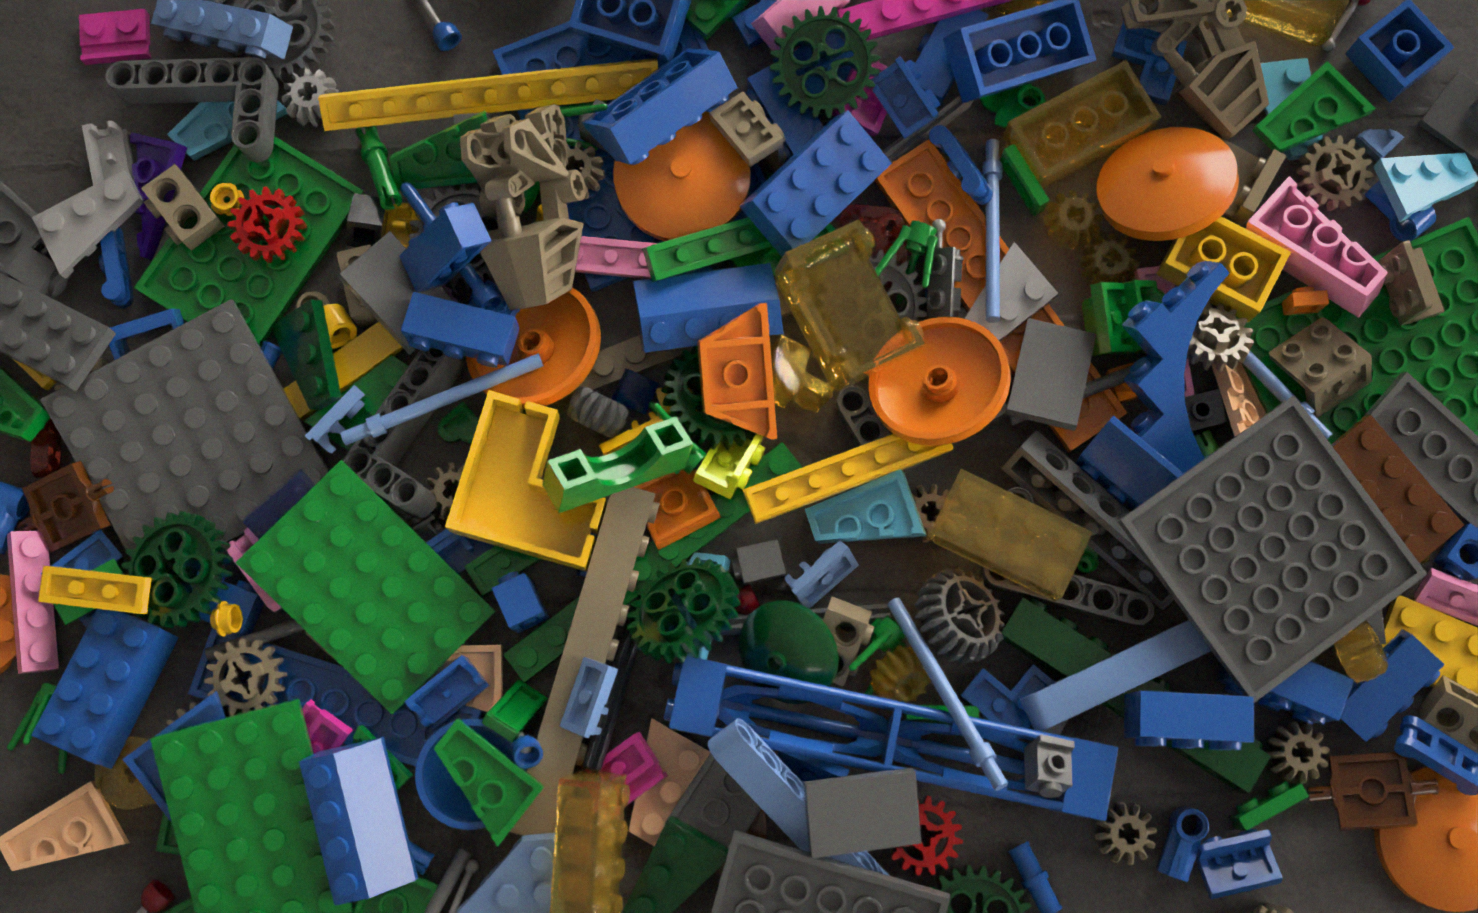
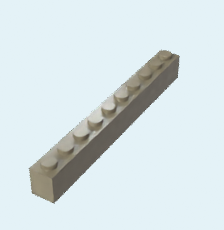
[510,487,660,836]

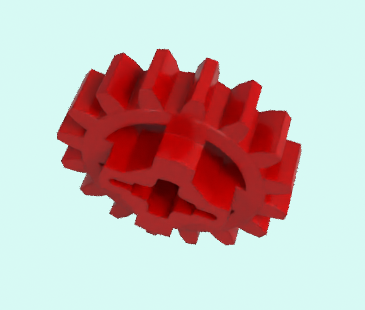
[228,187,307,263]
[890,795,963,876]

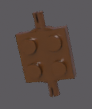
[17,461,114,552]
[1307,752,1439,831]

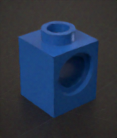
[1434,523,1478,581]

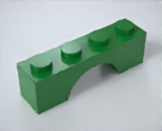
[542,416,693,514]

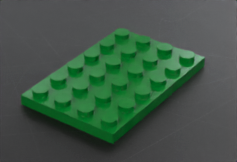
[134,136,366,348]
[235,460,495,715]
[150,698,353,913]

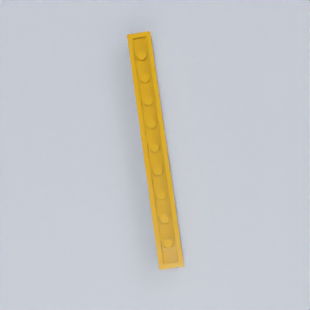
[318,58,658,131]

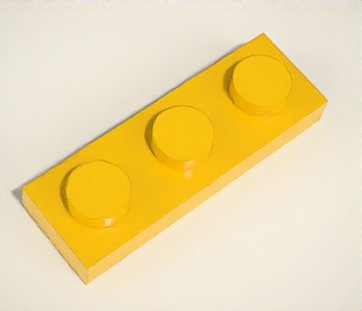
[38,566,152,614]

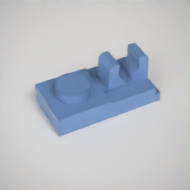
[305,385,365,453]
[785,540,859,609]
[560,657,618,738]

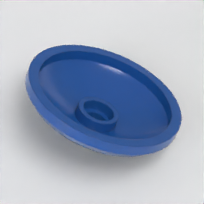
[415,718,526,830]

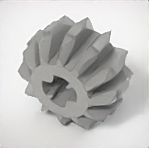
[281,68,340,127]

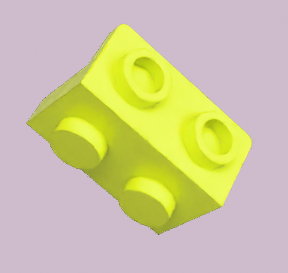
[693,433,766,500]

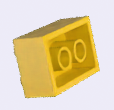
[1155,217,1291,322]

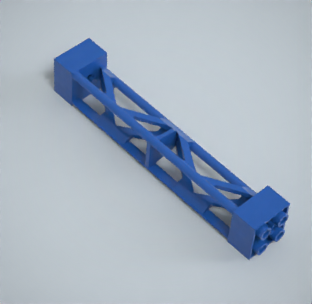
[664,656,1118,821]

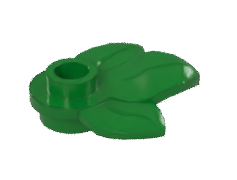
[980,83,1046,128]

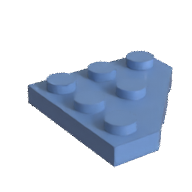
[456,832,567,913]

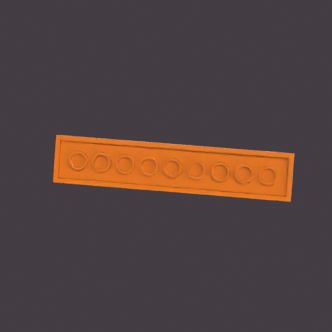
[874,139,1127,453]

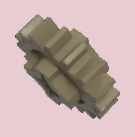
[1296,135,1374,211]
[1187,302,1254,372]
[204,638,287,716]

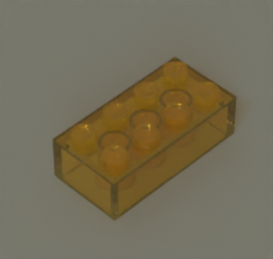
[1003,60,1161,189]
[926,469,1093,601]
[550,770,630,913]

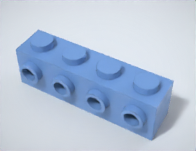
[151,0,293,59]

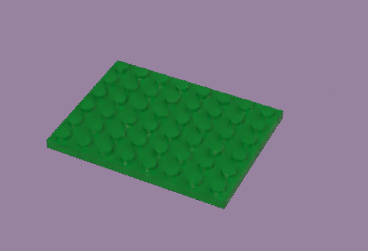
[1235,217,1478,444]

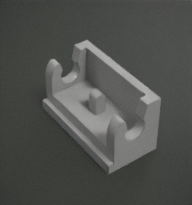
[82,121,135,185]

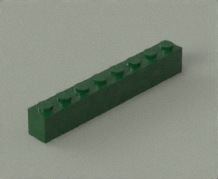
[1001,597,1271,793]

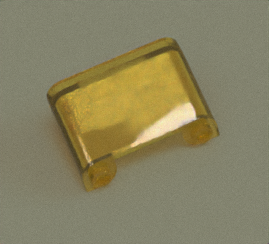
[775,220,925,392]

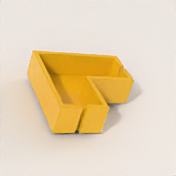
[445,390,607,572]

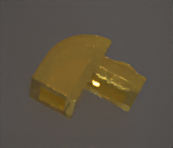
[770,334,835,412]

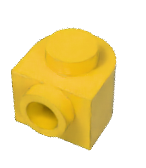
[323,304,357,349]

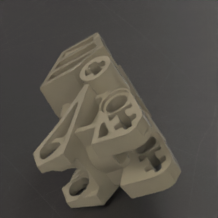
[1120,0,1269,140]
[460,104,586,310]

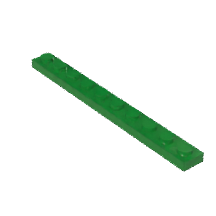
[503,442,802,683]

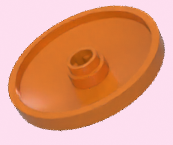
[613,111,751,241]
[1097,127,1239,241]
[466,287,601,409]
[869,317,1011,446]
[1374,766,1478,912]

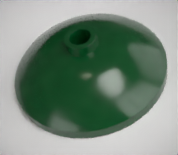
[739,600,839,704]

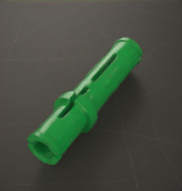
[355,126,402,210]

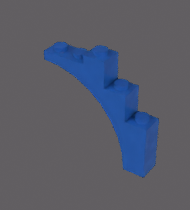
[1122,260,1229,474]

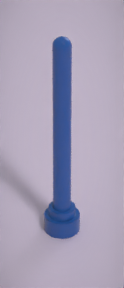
[400,182,504,311]

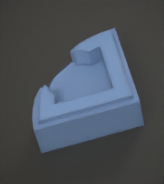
[1354,129,1404,162]

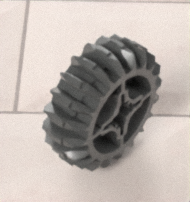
[914,567,1005,665]

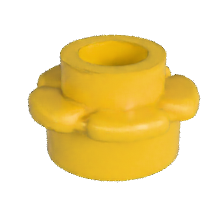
[210,183,244,216]
[210,601,243,637]

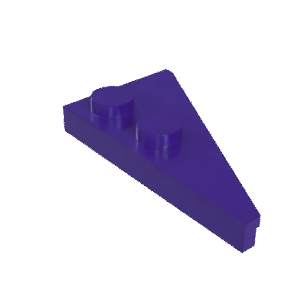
[130,132,187,260]

